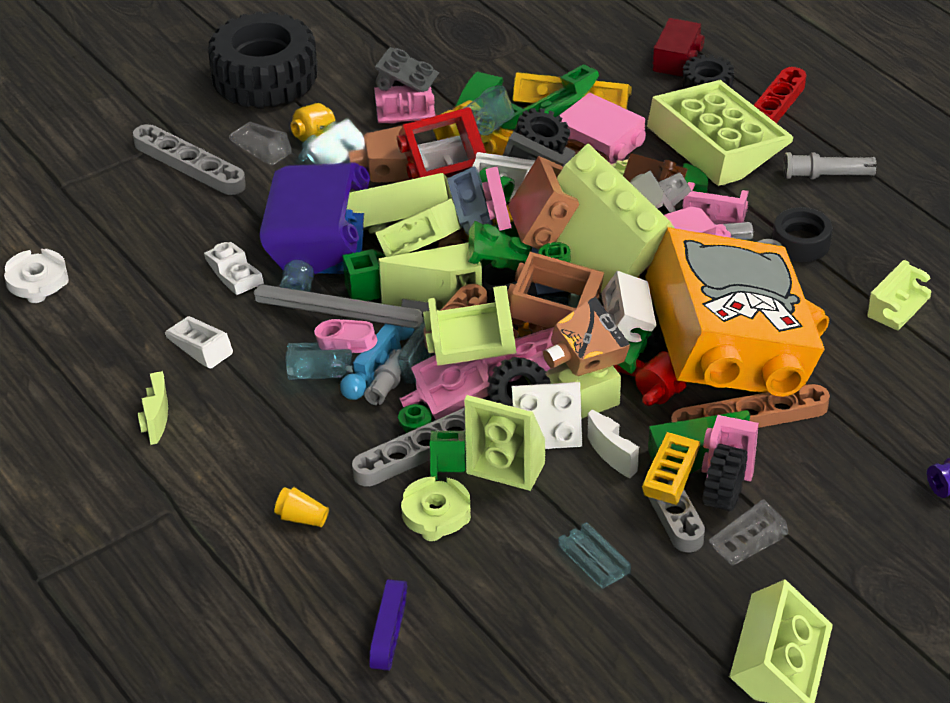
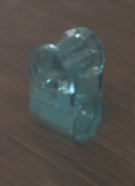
[462,85,515,135]

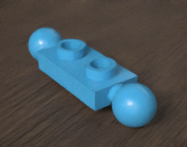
[340,323,414,400]

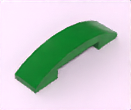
[488,64,599,129]

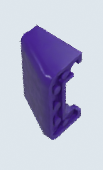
[260,162,370,283]

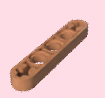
[671,384,830,428]

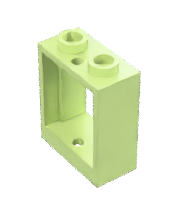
[375,199,462,257]

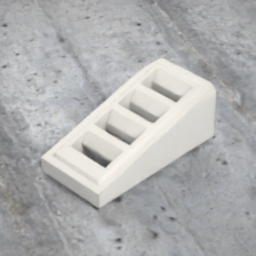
[165,316,233,368]

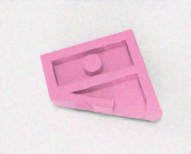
[482,167,512,231]

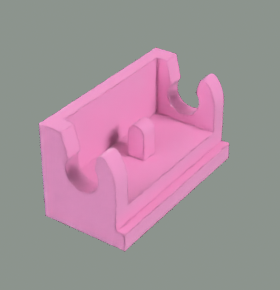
[683,182,749,224]

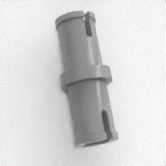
[364,349,410,405]

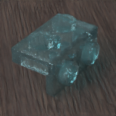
[298,118,365,164]
[286,343,354,380]

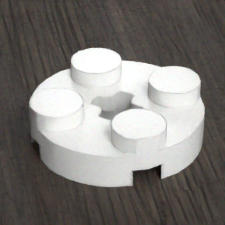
[4,249,69,303]

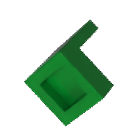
[430,431,466,480]

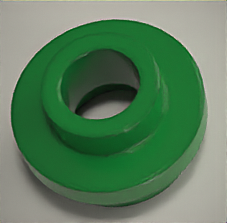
[398,404,432,433]

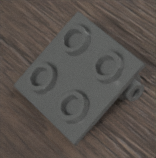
[374,47,440,92]

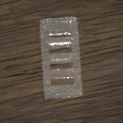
[229,122,292,165]
[709,499,788,566]

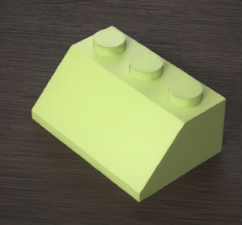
[730,579,833,703]

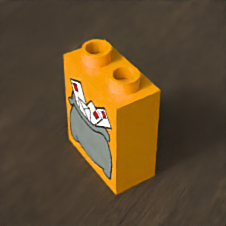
[645,227,825,397]

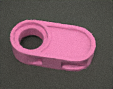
[314,319,378,353]

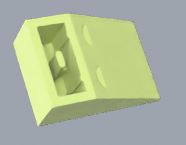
[379,242,482,311]

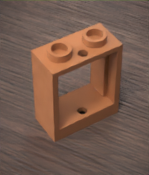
[507,252,604,328]

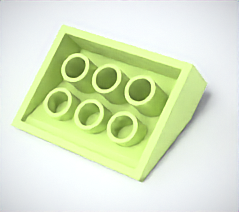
[647,80,793,186]
[556,143,675,293]

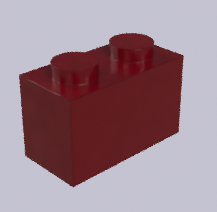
[653,18,705,77]

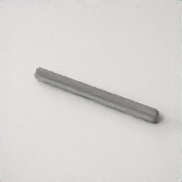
[254,284,423,329]

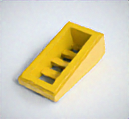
[642,432,701,505]

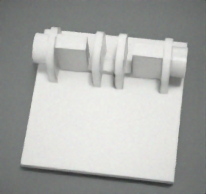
[512,382,582,449]

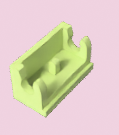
[868,260,931,331]

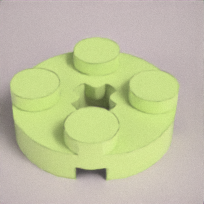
[401,476,471,541]

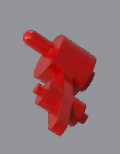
[614,351,687,406]

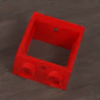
[397,107,486,180]

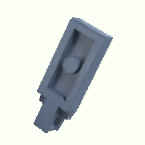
[447,166,493,235]

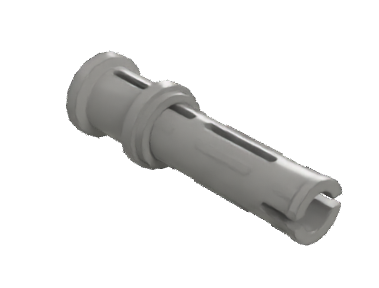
[783,152,876,179]

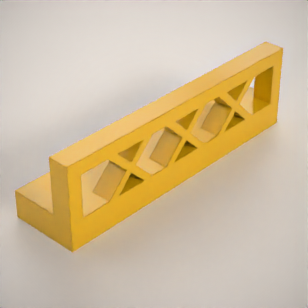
[512,72,632,109]

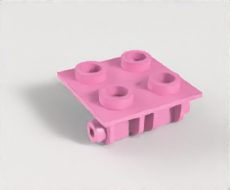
[374,85,435,124]

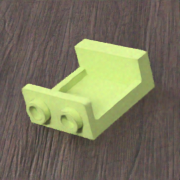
[423,286,517,366]

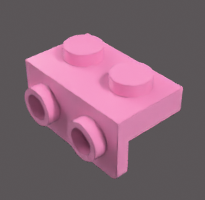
[702,415,759,481]

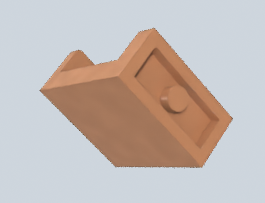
[508,156,579,250]

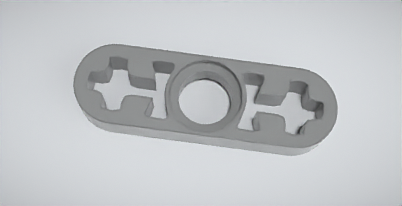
[648,469,705,552]

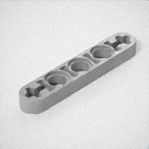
[133,124,246,195]
[352,407,466,486]

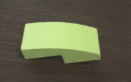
[138,371,168,445]

